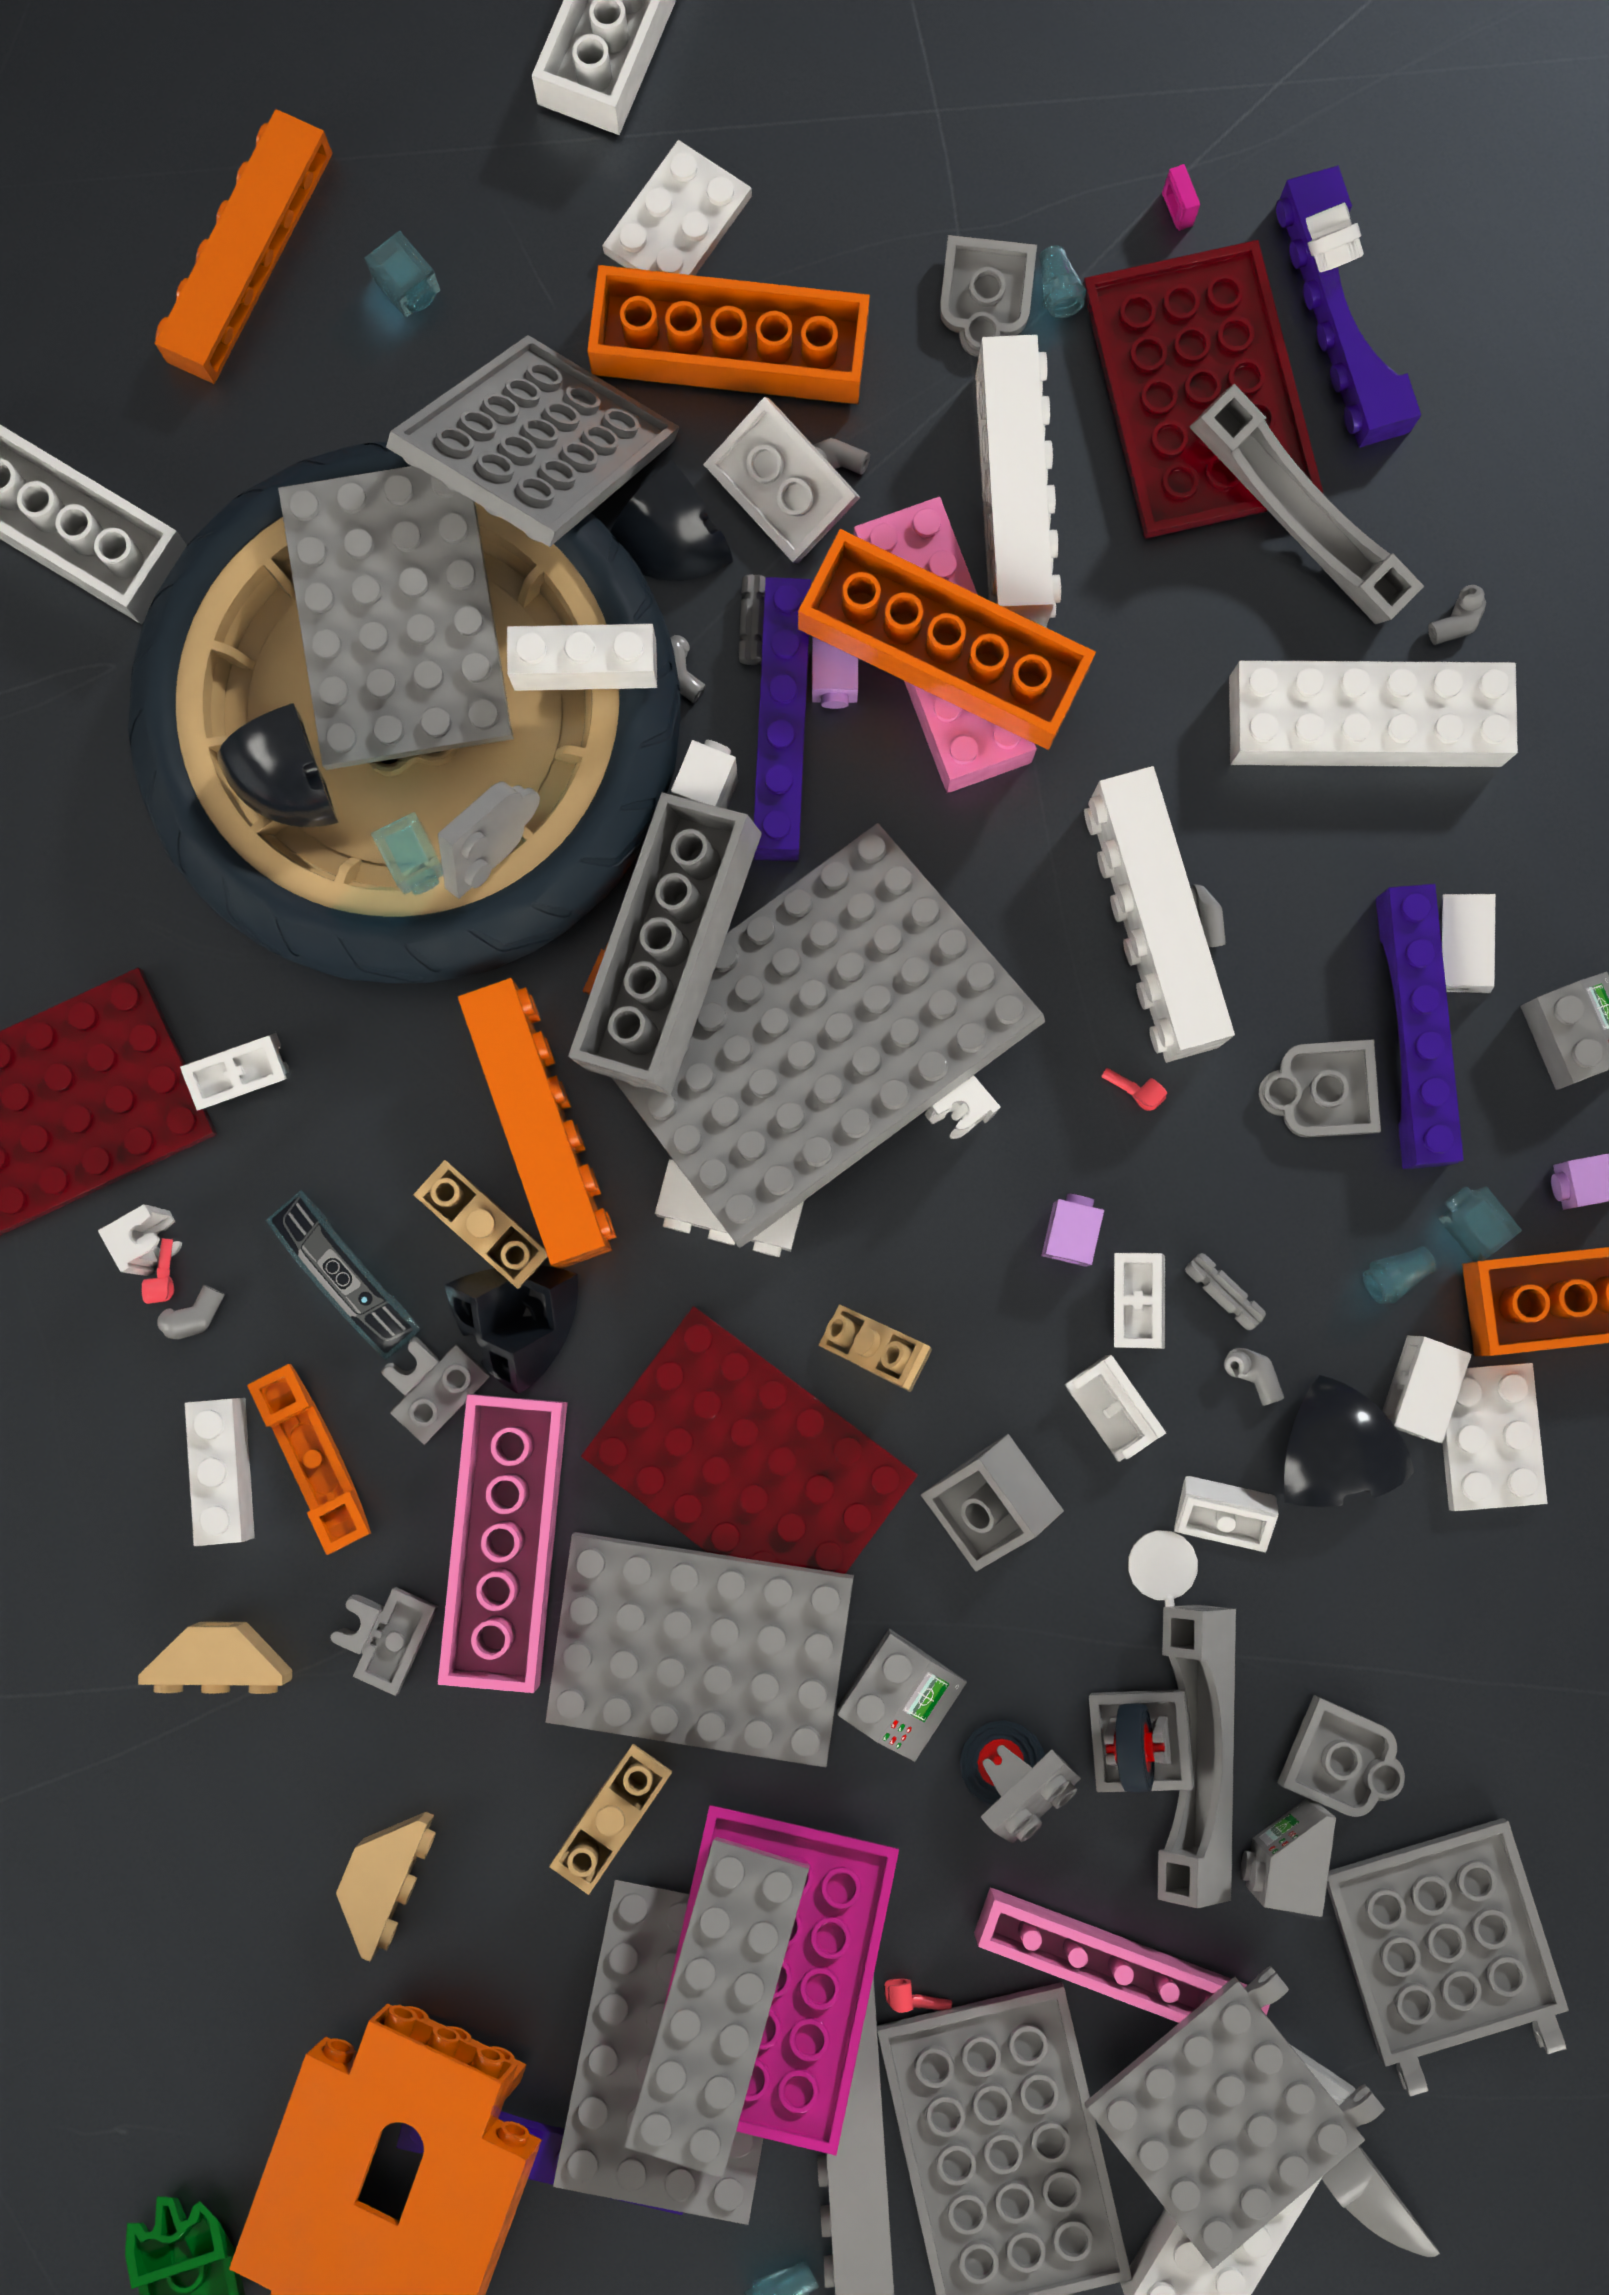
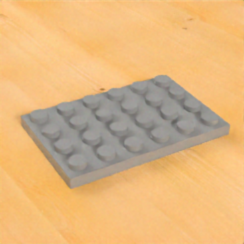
[386,335,679,547]
[278,466,514,770]
[545,1532,854,1767]
[553,1880,764,2225]
[877,1982,1132,2295]

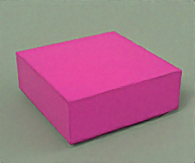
[1162,164,1200,231]

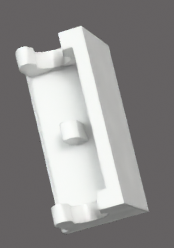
[1442,894,1495,993]
[180,1033,289,1111]
[924,1075,1001,1139]
[98,1204,182,1276]
[1114,1253,1165,1349]
[1382,1335,1472,1443]
[1064,1355,1166,1462]

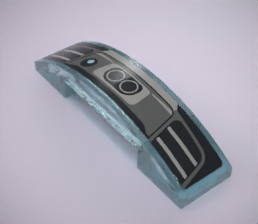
[265,1190,422,1360]

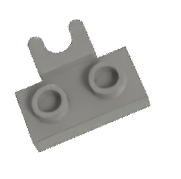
[381,1336,490,1445]
[330,1587,438,1696]

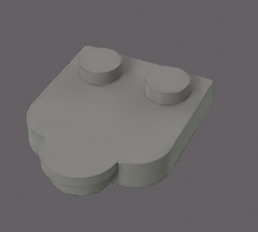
[940,235,1037,358]
[438,782,540,899]
[1258,1039,1381,1138]
[1277,1695,1405,1817]

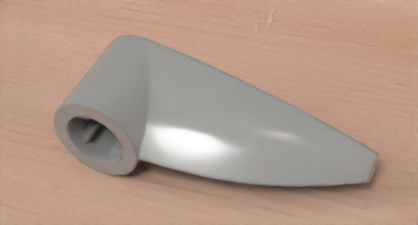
[1322,2145,1440,2257]

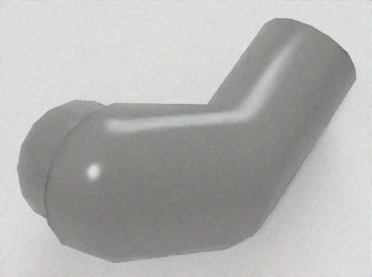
[813,438,870,475]
[1428,585,1486,645]
[670,635,706,703]
[1191,884,1226,947]
[157,1285,225,1340]
[1224,1348,1285,1406]

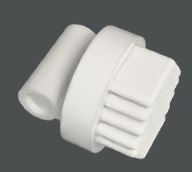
[1306,202,1364,272]

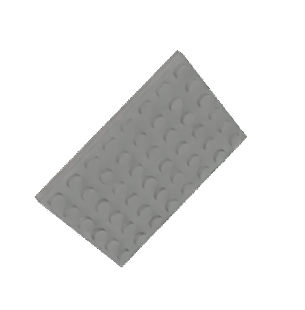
[612,823,1045,1249]

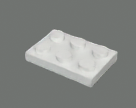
[602,140,752,275]
[703,397,861,564]
[1442,1363,1548,1511]

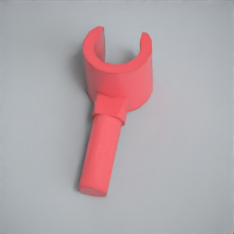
[1102,1068,1167,1111]
[142,1238,175,1304]
[885,1978,952,2013]

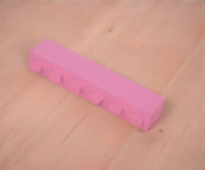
[974,1887,1270,2023]

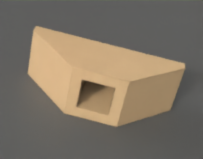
[413,1160,548,1289]
[818,1304,932,1392]
[138,1622,292,1694]
[549,1744,672,1895]
[336,1812,436,1962]

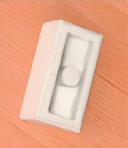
[1174,1476,1279,1553]

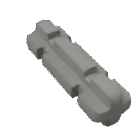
[739,575,765,665]
[1185,1253,1266,1330]

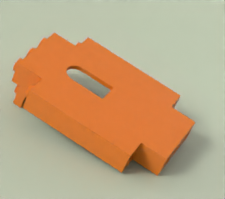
[229,2003,542,2295]

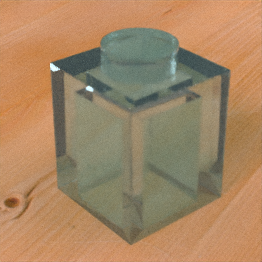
[365,230,440,318]
[371,812,443,895]
[1438,1186,1522,1261]

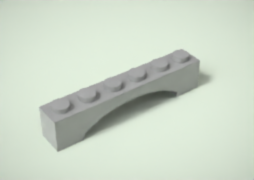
[1190,384,1424,624]
[1158,1604,1236,1908]

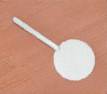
[1128,1530,1198,1607]

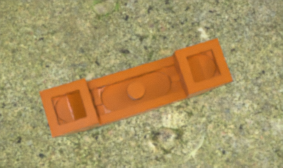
[247,1364,371,1555]

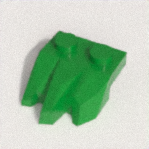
[125,2196,245,2295]

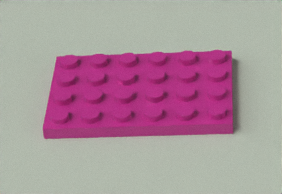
[662,1805,899,2156]

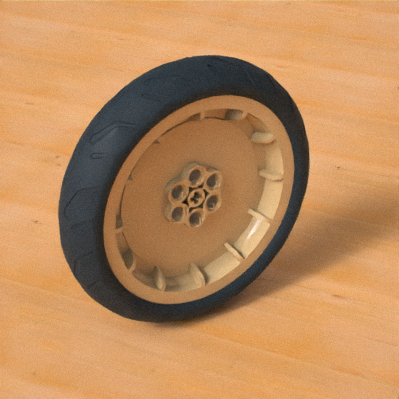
[128,442,680,984]

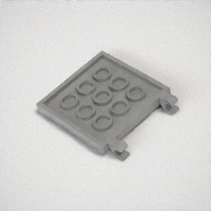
[1327,1818,1569,2096]
[1084,1966,1385,2269]

